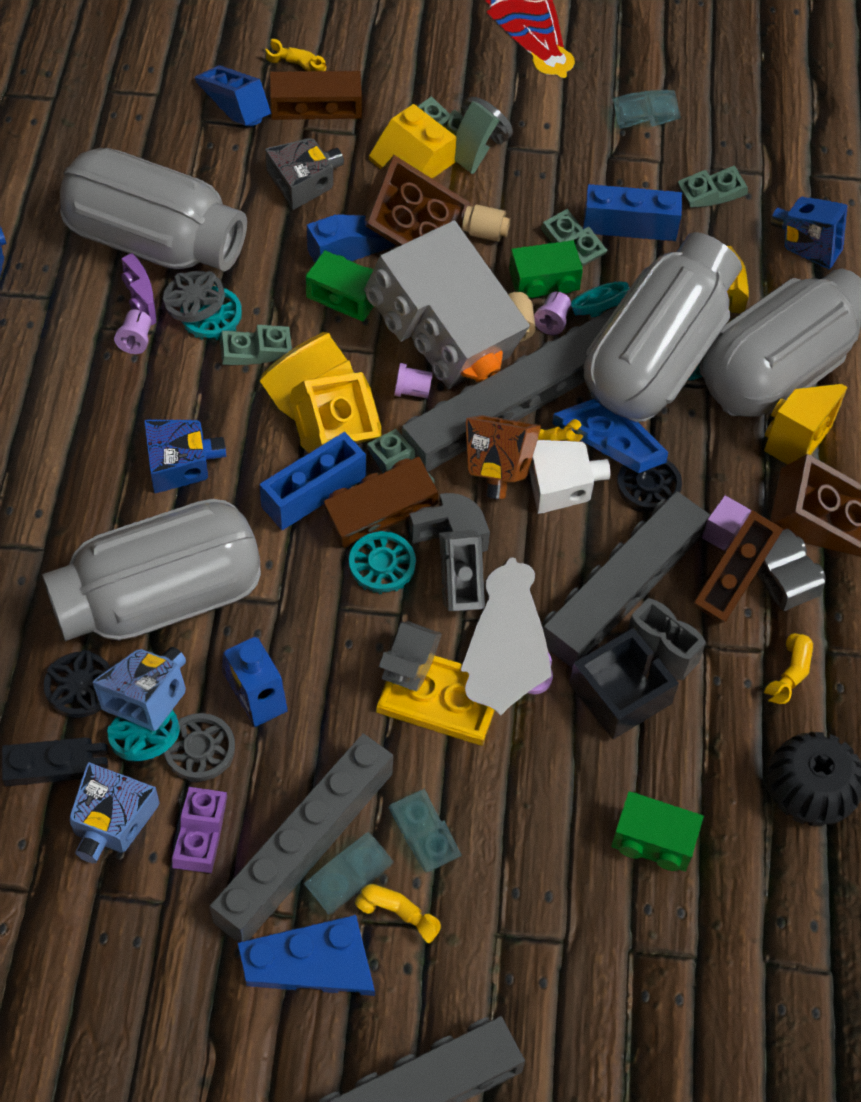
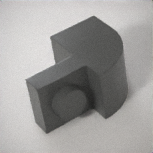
[409,493,490,552]
[379,621,442,691]

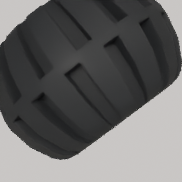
[768,732,861,827]

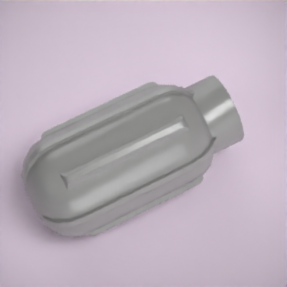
[60,148,247,271]
[584,232,742,422]
[699,269,861,417]
[42,499,261,641]

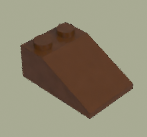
[770,454,861,557]

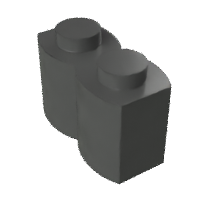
[756,529,826,611]
[627,598,706,680]

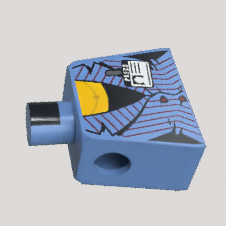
[93,647,186,732]
[70,763,160,863]

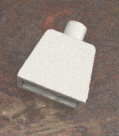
[529,440,610,514]

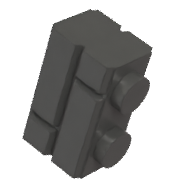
[439,530,485,611]

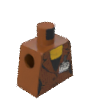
[466,415,541,499]

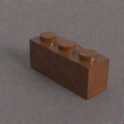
[270,71,362,120]
[324,457,439,548]
[691,510,784,623]

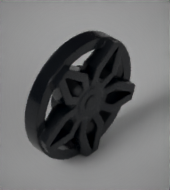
[617,460,682,512]
[44,650,111,718]

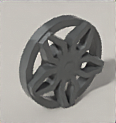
[461,97,513,144]
[163,271,225,322]
[164,713,235,783]

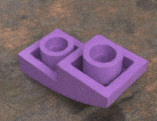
[121,253,157,326]
[172,787,227,873]

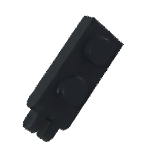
[2,738,108,787]

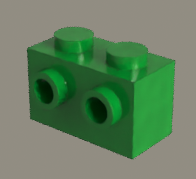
[509,240,583,298]
[306,250,374,322]
[611,791,704,872]

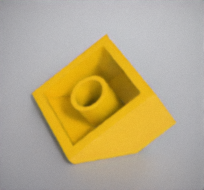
[369,104,456,178]
[764,384,847,465]

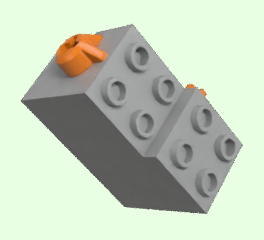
[364,220,530,389]

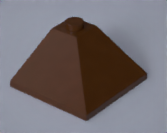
[365,155,471,247]

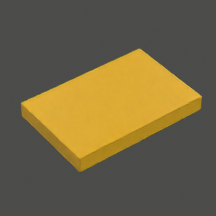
[376,656,495,746]

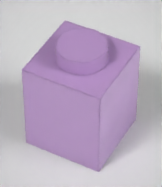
[702,496,751,550]

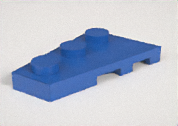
[552,399,668,473]
[238,915,375,996]

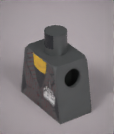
[265,138,344,209]

